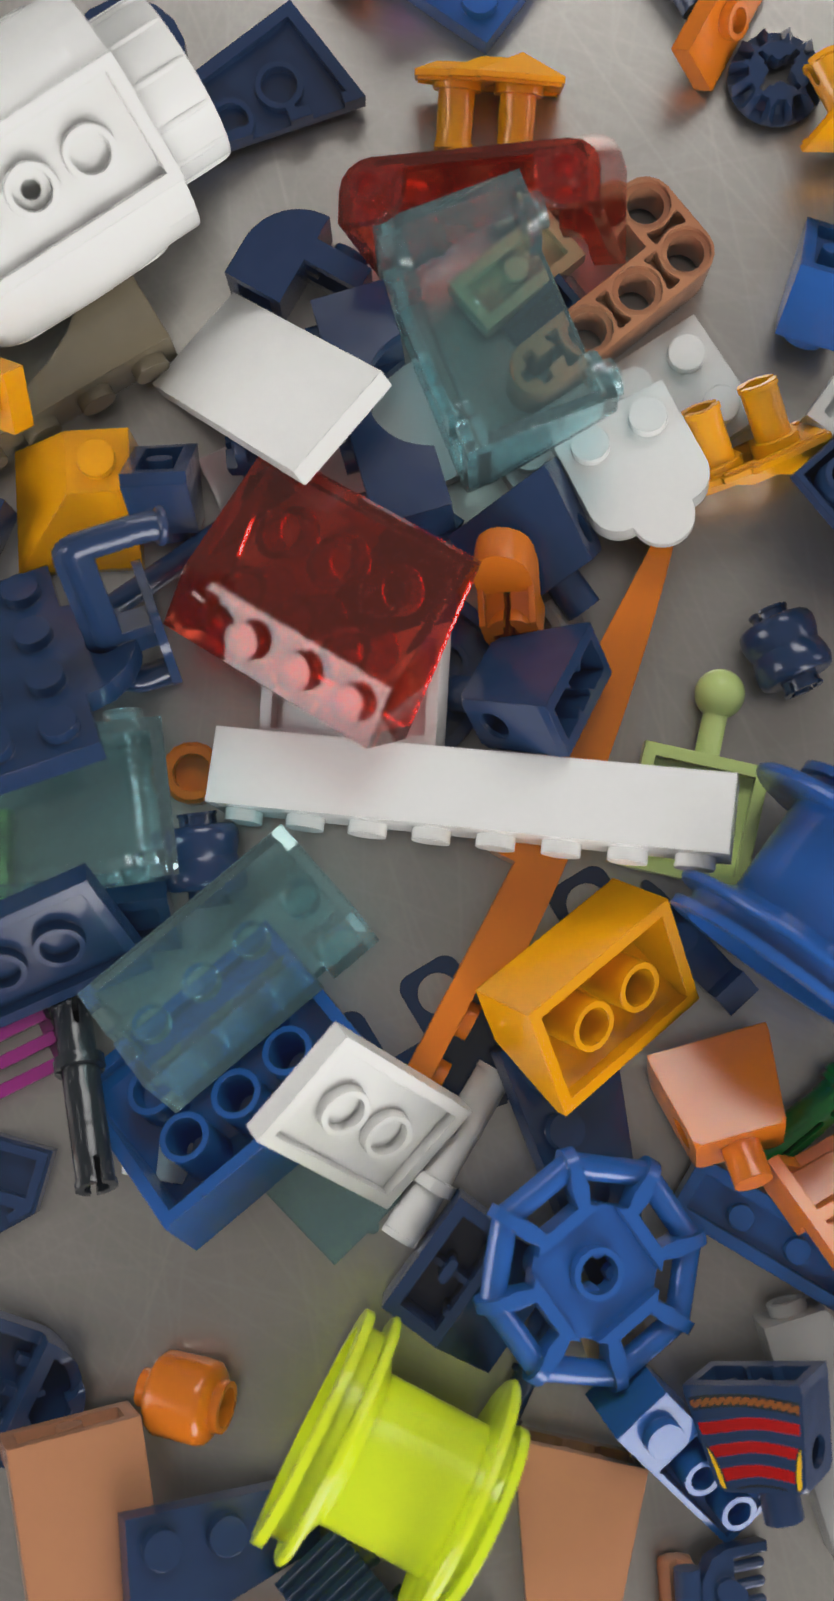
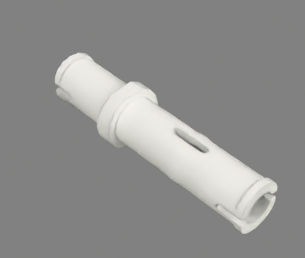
[382,1059,505,1249]

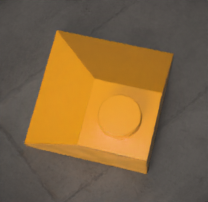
[15,427,145,575]

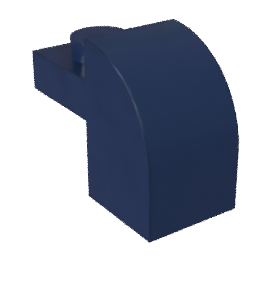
[225,209,373,320]

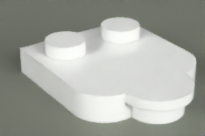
[547,380,710,548]

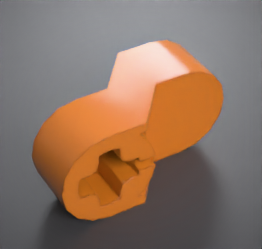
[471,527,546,646]

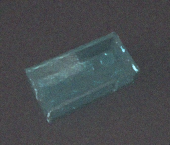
[77,824,380,1113]

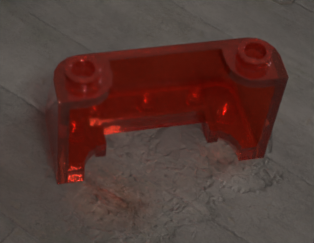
[338,133,627,282]

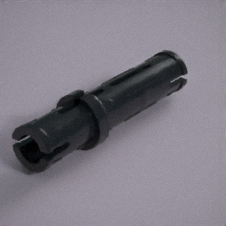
[51,997,118,1196]

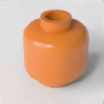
[134,1350,237,1446]

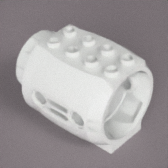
[0,0,231,347]

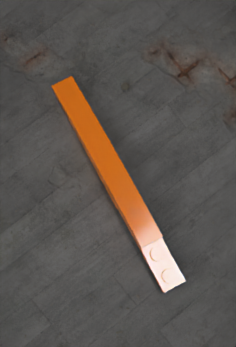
[408,546,674,1086]

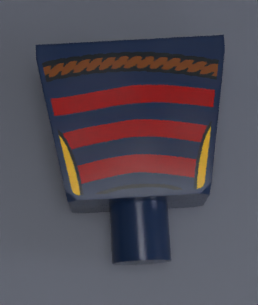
[682,1361,833,1528]

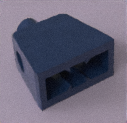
[447,456,602,622]
[447,622,612,757]

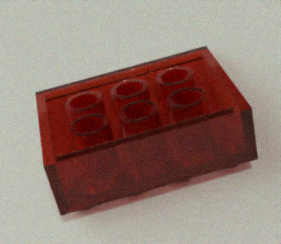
[163,457,482,749]

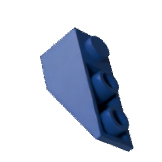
[585,1364,762,1543]

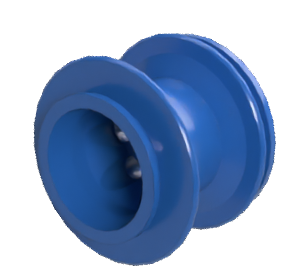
[670,760,834,1024]

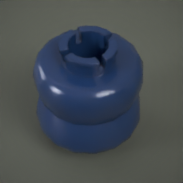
[740,602,832,699]
[160,810,244,905]

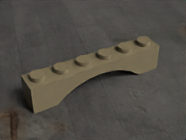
[0,275,177,470]

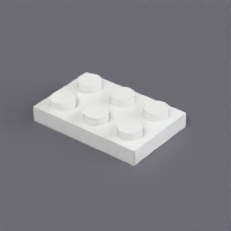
[246,1021,472,1210]

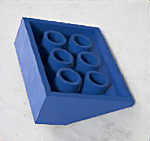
[101,922,363,1251]

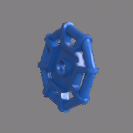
[473,1146,707,1393]

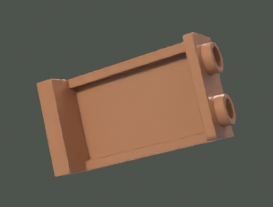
[0,1400,154,1601]

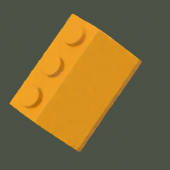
[475,878,699,1116]

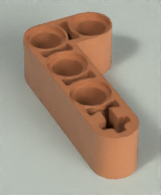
[508,176,715,414]

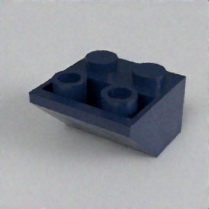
[381,1187,535,1373]

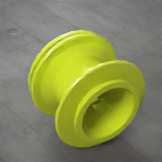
[250,1308,530,1601]

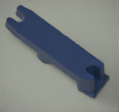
[640,880,759,1016]

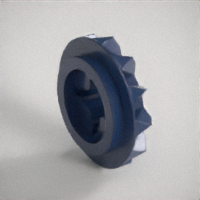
[727,27,820,127]

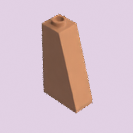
[516,1425,649,1601]

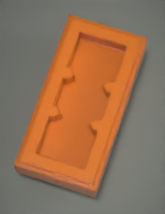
[671,0,762,92]

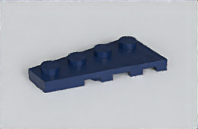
[490,1047,642,1286]

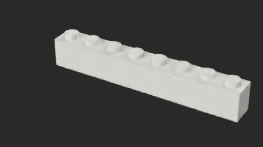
[205,726,740,873]

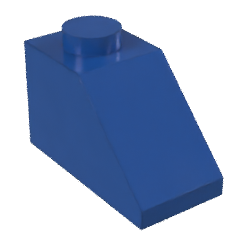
[775,217,834,351]

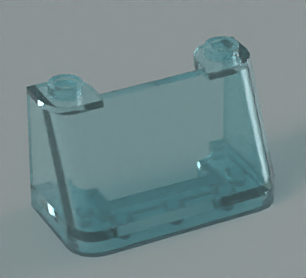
[372,168,624,493]

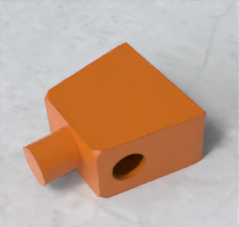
[647,1022,786,1191]

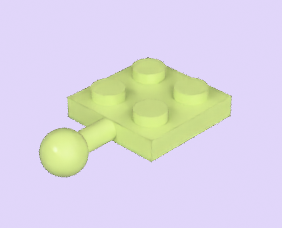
[616,669,766,885]

